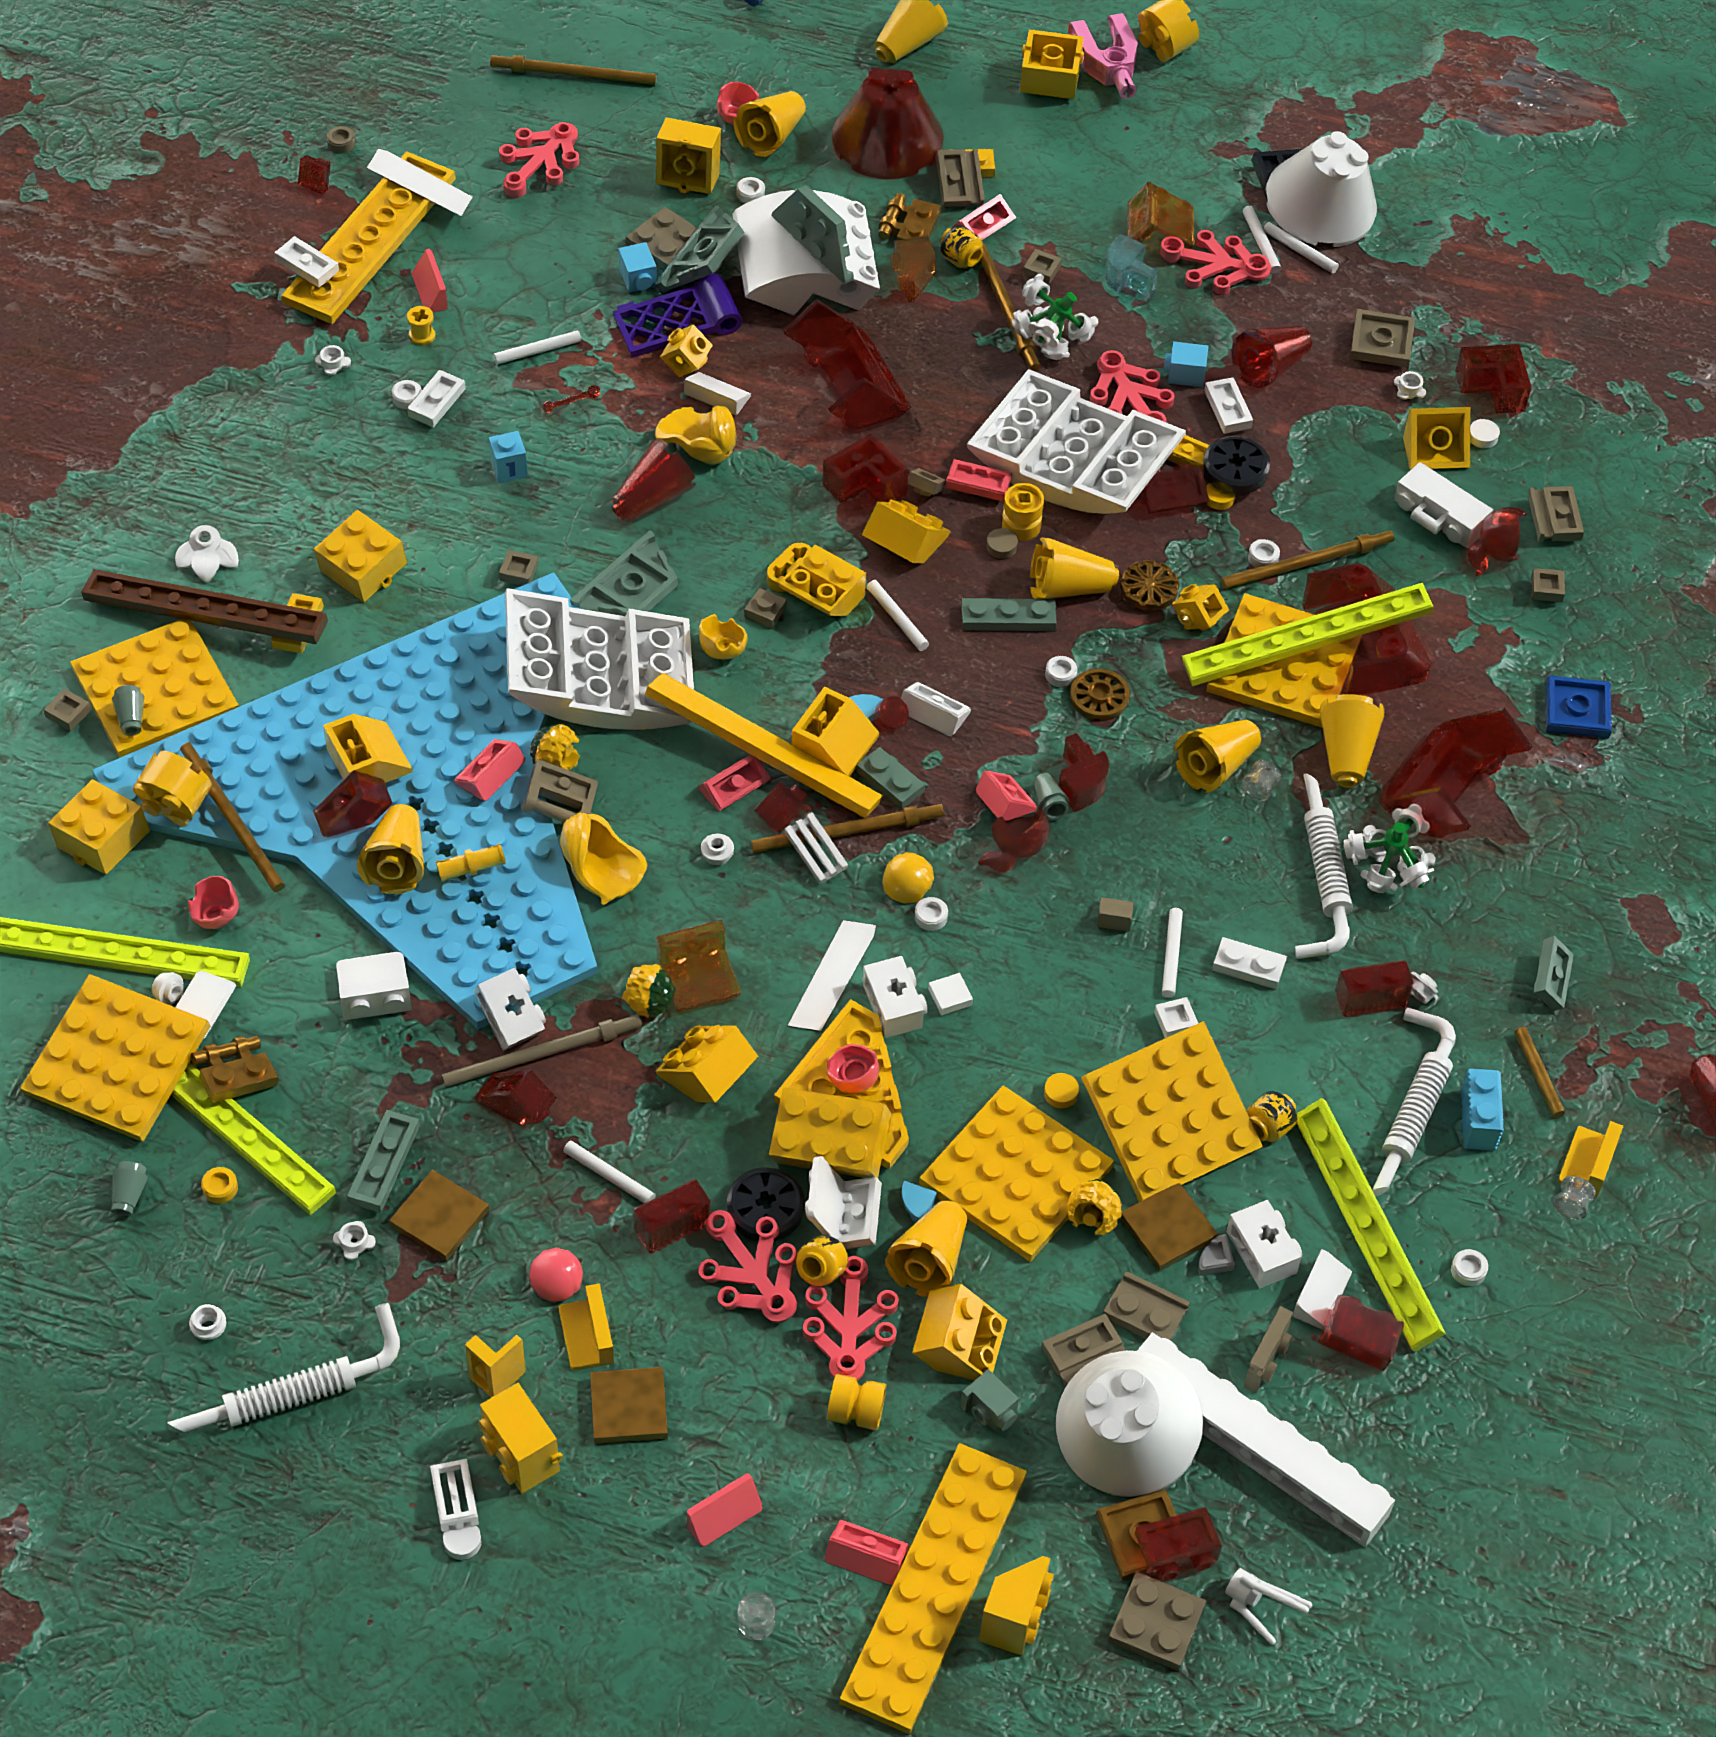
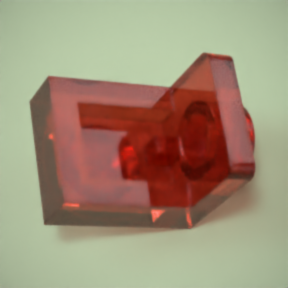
[754,781,813,834]

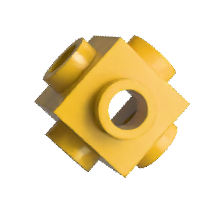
[660,324,713,378]
[1172,584,1229,631]

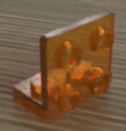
[1128,181,1194,249]
[657,920,741,1012]

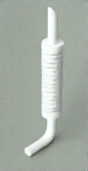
[1295,774,1353,959]
[1372,1007,1456,1197]
[167,1303,400,1432]

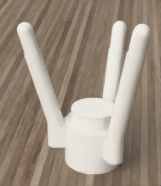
[1225,1568,1312,1645]

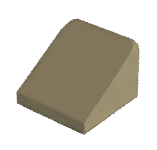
[1097,897,1134,932]

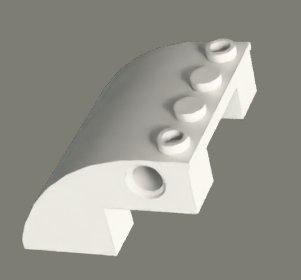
[732,190,880,315]

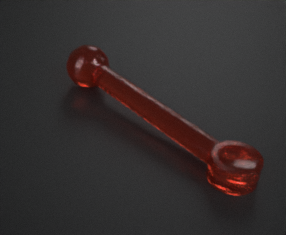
[542,385,600,413]

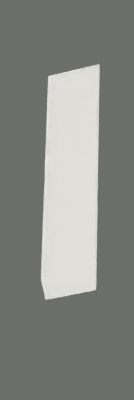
[367,149,472,216]
[788,920,876,1031]

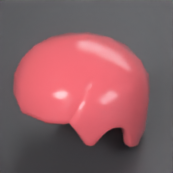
[717,82,759,125]
[188,876,239,929]
[827,1044,879,1094]
[529,1248,583,1303]

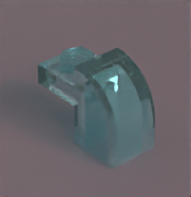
[1105,233,1159,298]

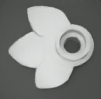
[175,525,239,583]

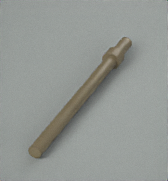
[441,1014,642,1088]

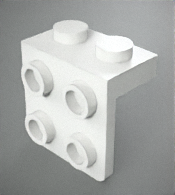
[336,952,412,1021]
[805,1156,882,1249]

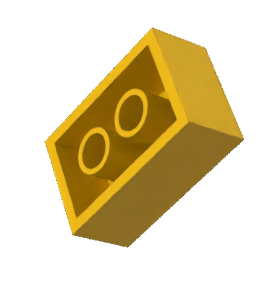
[769,1087,891,1178]

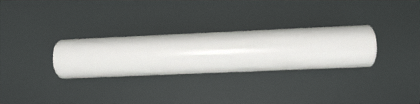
[1242,206,1282,274]
[1263,222,1339,274]
[493,330,581,365]
[867,580,929,651]
[1162,908,1183,998]
[563,1140,656,1206]

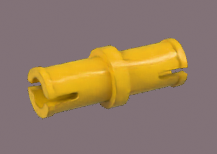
[436,843,506,882]

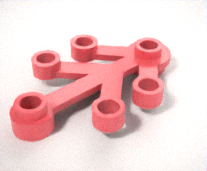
[499,122,579,198]
[1160,230,1271,295]
[1090,350,1175,422]
[698,1210,798,1323]
[803,1256,899,1381]

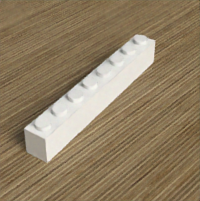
[1137,1332,1395,1547]

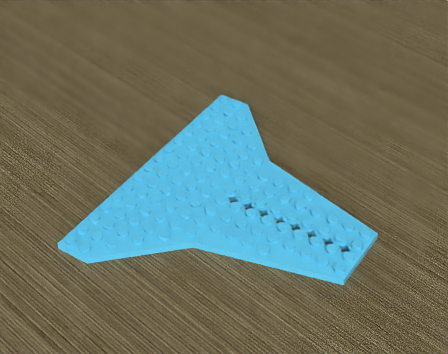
[92,572,598,1030]

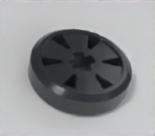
[1203,436,1271,494]
[727,1167,805,1241]

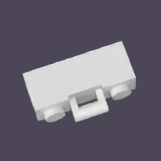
[1394,462,1493,548]

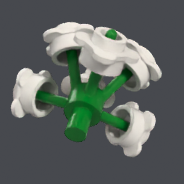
[1012,274,1098,360]
[1342,804,1435,893]

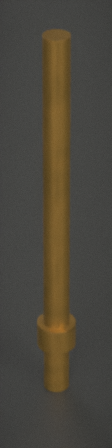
[490,55,657,85]
[980,243,1041,372]
[1221,530,1394,589]
[180,742,285,892]
[750,804,944,853]

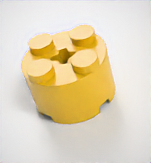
[1138,0,1199,63]
[133,751,212,827]

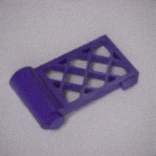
[613,273,742,358]

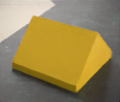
[1403,407,1471,469]

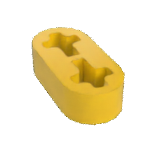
[767,543,811,592]

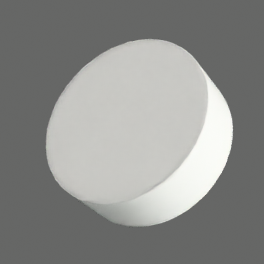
[736,177,765,203]
[392,380,422,409]
[1470,419,1500,449]
[1248,539,1280,568]
[1045,656,1078,687]
[915,897,948,931]
[1451,1249,1488,1286]
[443,1521,481,1560]

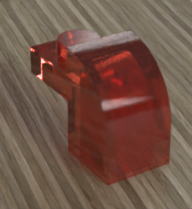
[1058,733,1109,812]

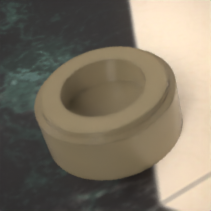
[327,126,356,154]
[986,528,1018,559]

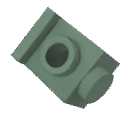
[960,1369,1019,1432]

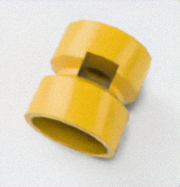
[1002,483,1044,541]
[827,1374,887,1431]

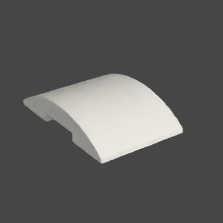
[967,369,1186,514]
[505,588,694,730]

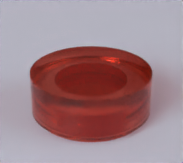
[875,696,909,730]

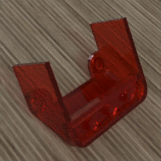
[783,299,911,429]
[1302,564,1431,696]
[1378,707,1533,838]

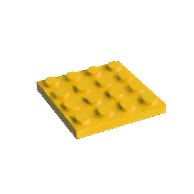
[1206,593,1362,728]
[70,619,239,758]
[20,974,211,1142]
[1081,1021,1263,1202]
[919,1085,1114,1263]

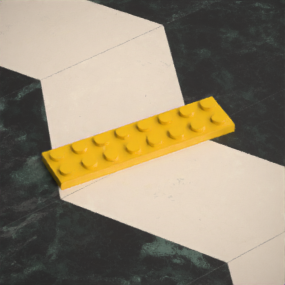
[281,151,456,324]
[839,1443,1027,1735]

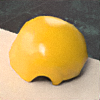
[699,614,748,660]
[882,852,934,904]

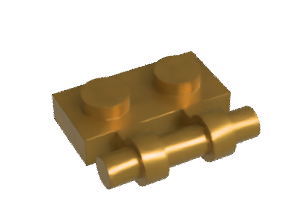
[878,193,941,252]
[191,1036,278,1103]

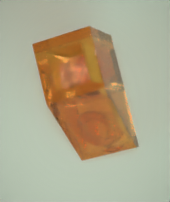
[890,235,936,302]

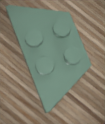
[771,185,854,285]
[654,206,745,292]
[570,530,678,616]

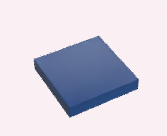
[1546,675,1612,738]

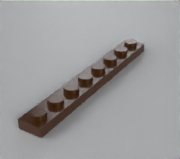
[81,569,328,645]

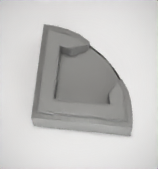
[1198,1234,1235,1276]

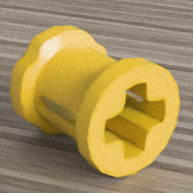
[407,306,435,346]

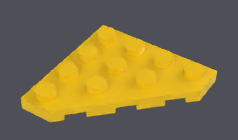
[774,999,909,1170]

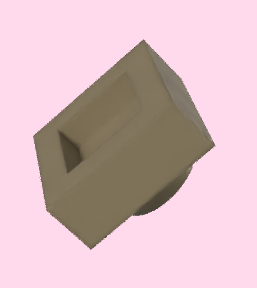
[1023,249,1062,285]
[906,468,946,496]
[499,550,539,586]
[1531,568,1565,602]
[744,588,787,628]
[43,688,91,732]

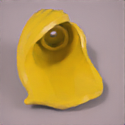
[654,405,737,465]
[560,812,647,905]

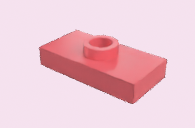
[945,459,1012,502]

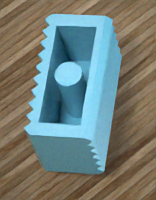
[1460,1069,1504,1151]

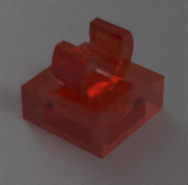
[298,155,331,194]

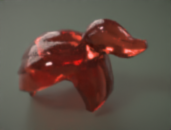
[1467,507,1527,577]
[978,807,1050,873]

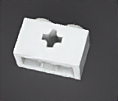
[863,956,927,1038]
[474,968,546,1051]
[1226,1200,1302,1289]

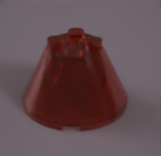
[832,68,944,179]

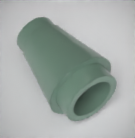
[112,685,145,736]
[1033,773,1069,820]
[111,1161,148,1216]

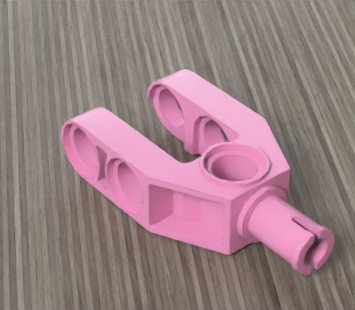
[1068,13,1138,99]

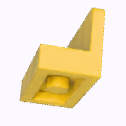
[1558,1121,1623,1198]
[559,1283,614,1371]
[465,1335,526,1398]

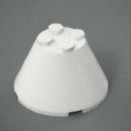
[1265,131,1377,247]
[1056,1351,1203,1498]

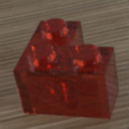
[1455,344,1532,414]
[822,434,909,503]

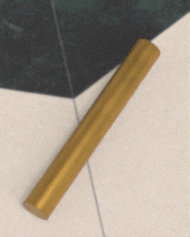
[1514,1027,1565,1118]

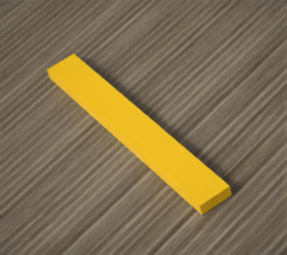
[645,673,883,818]

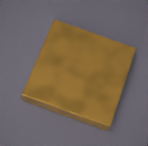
[389,1170,489,1262]
[1120,1183,1218,1272]
[590,1367,668,1444]
[1096,1489,1193,1581]

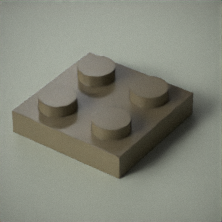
[626,207,697,271]
[1350,309,1415,368]
[1108,1571,1206,1672]

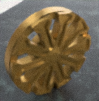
[1120,560,1179,611]
[1070,669,1130,721]

